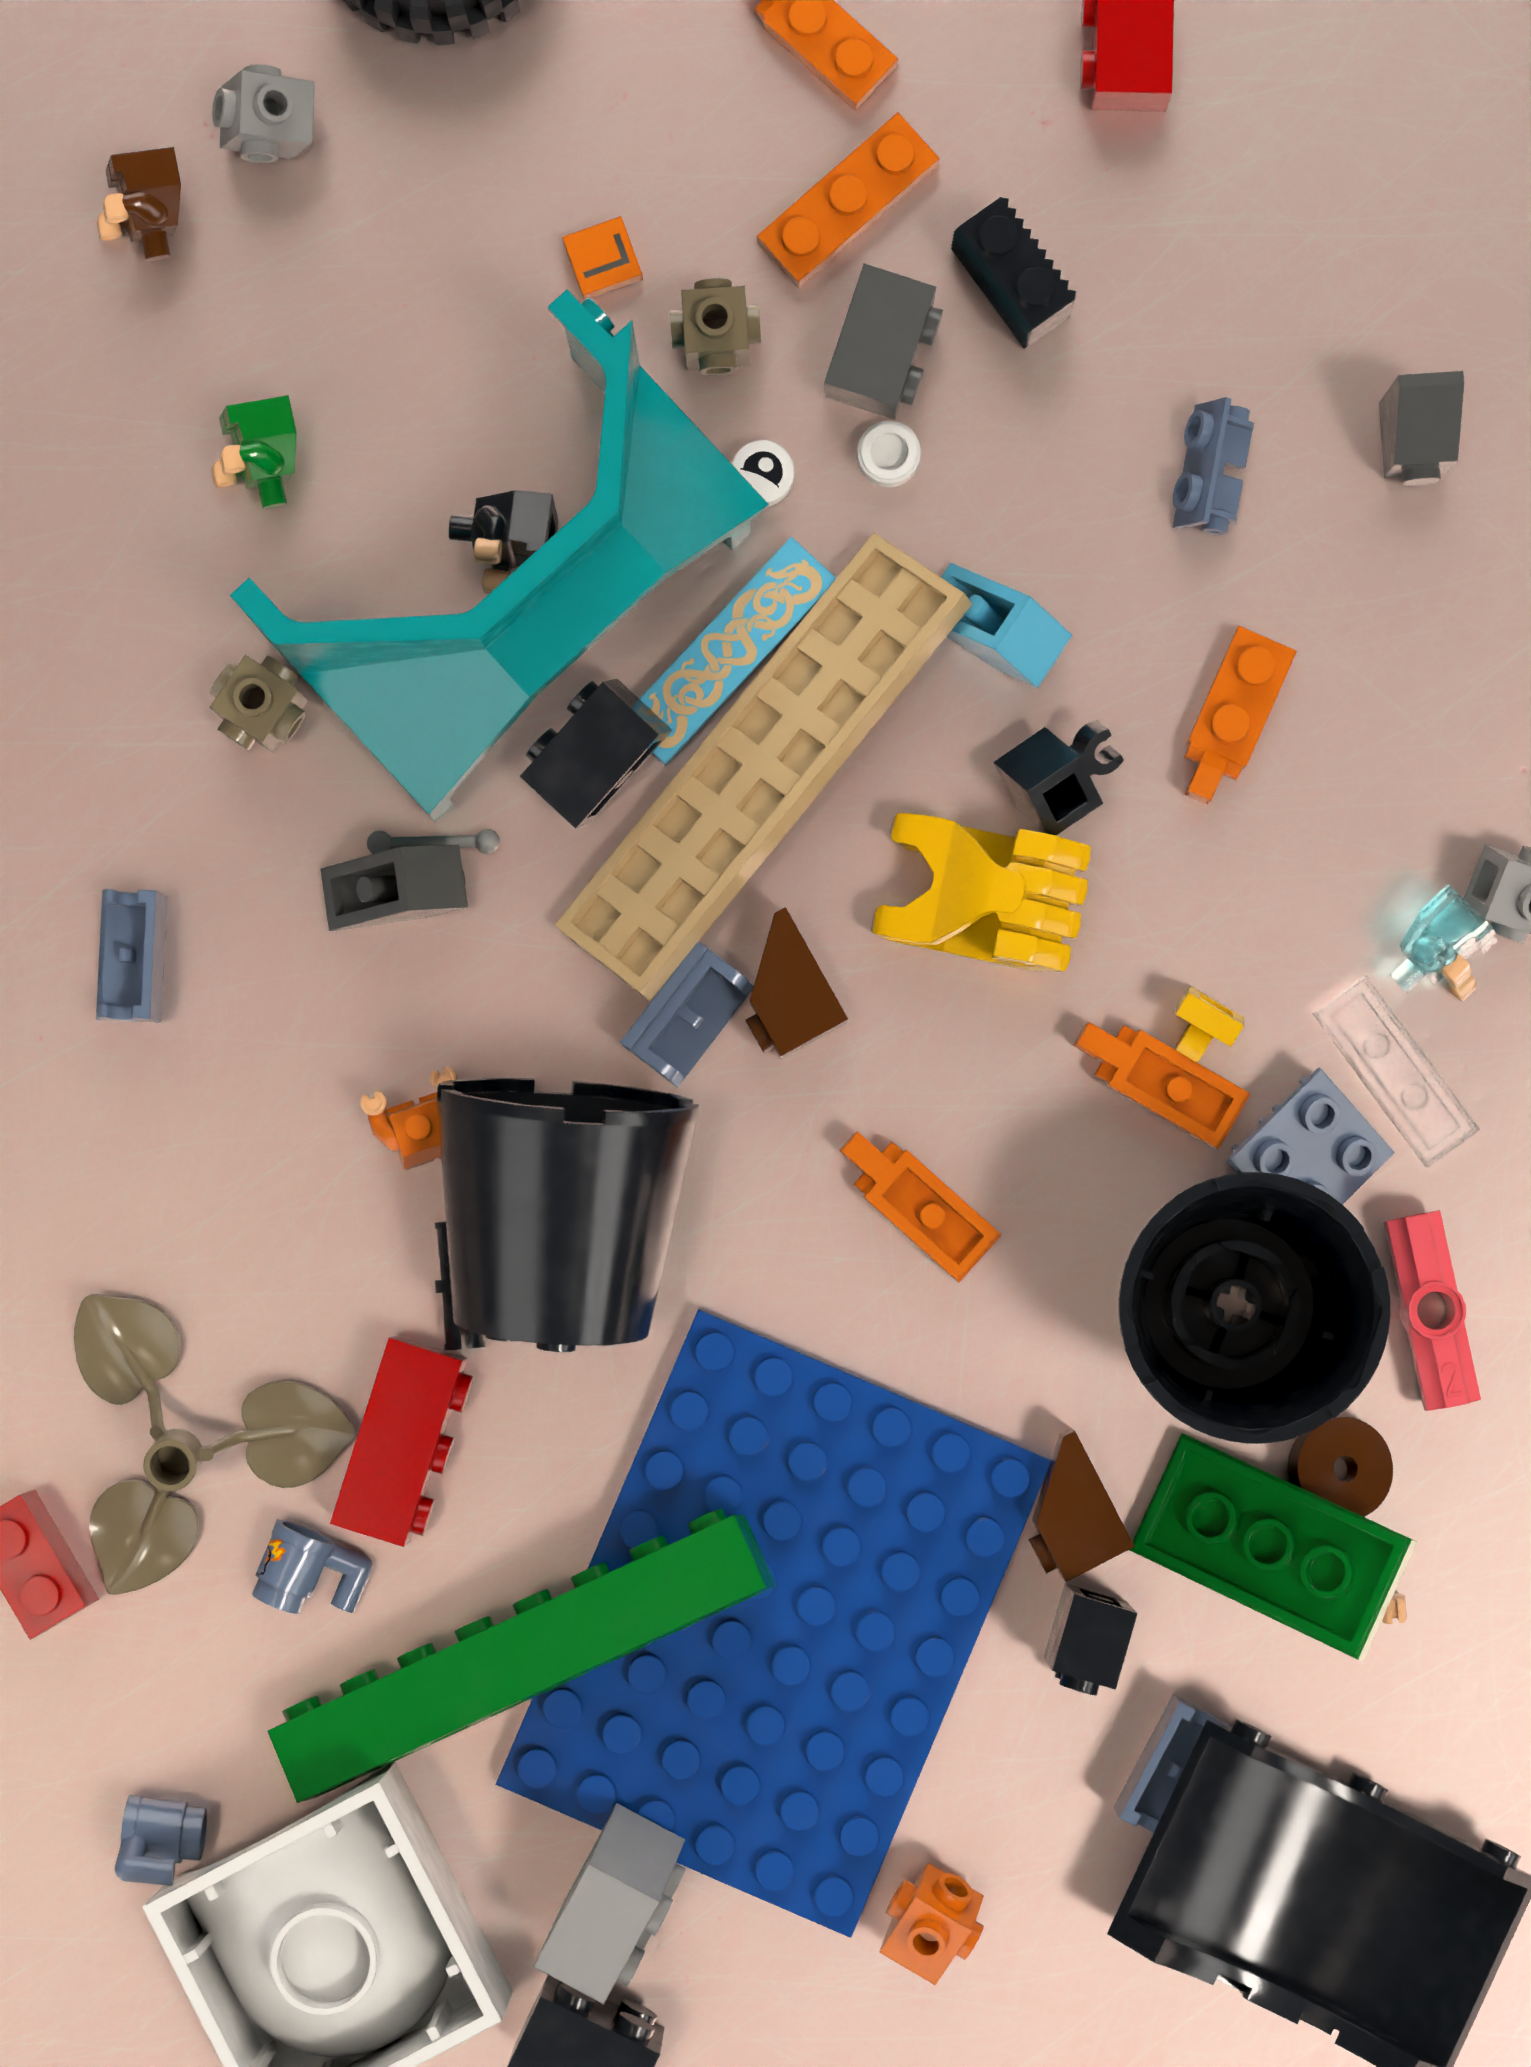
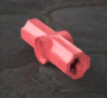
[1383,1210,1481,1411]

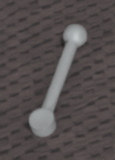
[367,829,500,854]

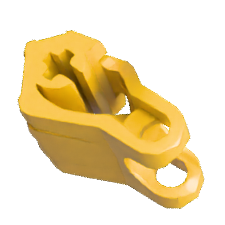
[871,813,1091,972]

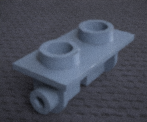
[1172,397,1254,535]

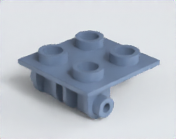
[1227,1067,1395,1205]

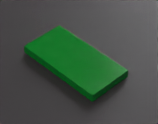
[1129,1433,1417,1662]

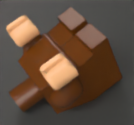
[97,147,181,262]

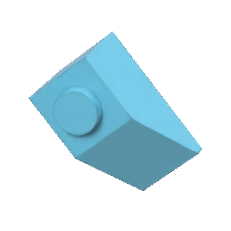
[941,563,1072,688]

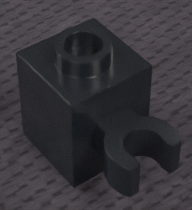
[993,720,1124,836]

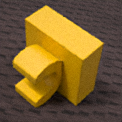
[1176,985,1244,1063]

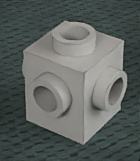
[212,65,314,163]
[1462,844,1531,943]

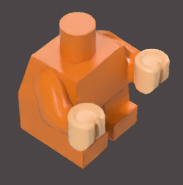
[360,1066,458,1170]

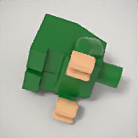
[211,395,297,509]

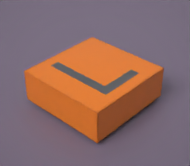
[562,216,643,300]

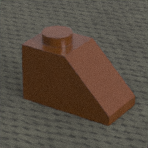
[745,907,848,1059]
[1028,1428,1135,1582]

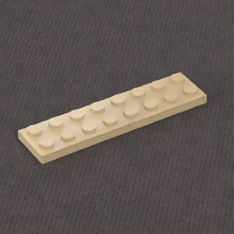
[554,532,972,1001]

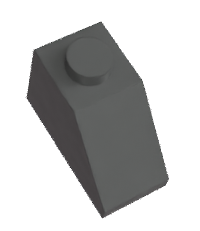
[1379,371,1464,486]
[321,844,468,931]

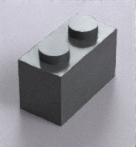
[823,263,943,420]

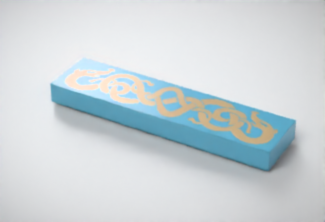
[640,537,836,767]

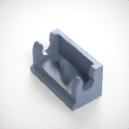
[96,889,167,1023]
[620,941,754,1088]
[1113,1694,1231,1833]

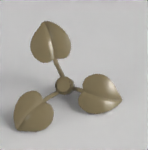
[74,1294,355,1595]

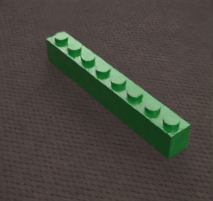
[267,1508,776,1803]

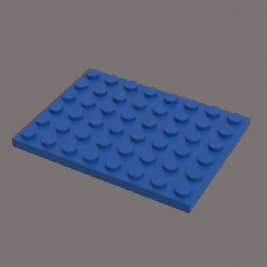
[495,1309,1052,1938]

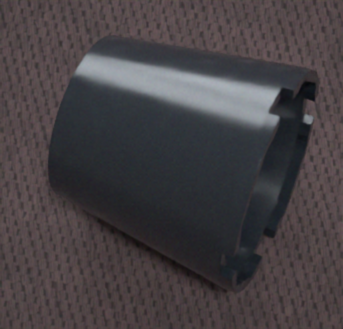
[437,1078,699,1352]
[1118,1172,1391,1444]

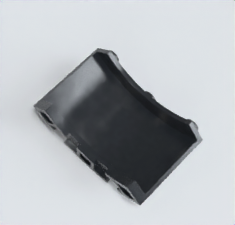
[1107,1719,1531,2067]

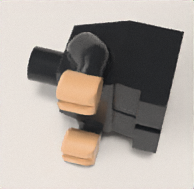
[449,490,559,594]

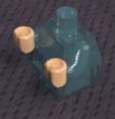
[1390,884,1497,1001]

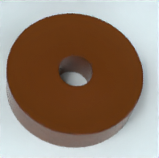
[1288,1417,1393,1517]

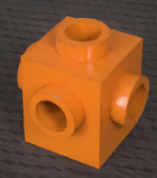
[879,1863,984,1985]

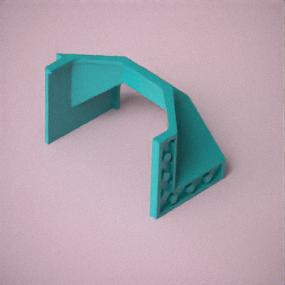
[230,289,769,821]

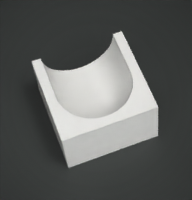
[142,1762,513,2067]

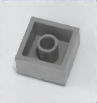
[534,1803,686,2004]

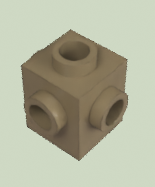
[670,278,761,375]
[209,654,308,753]

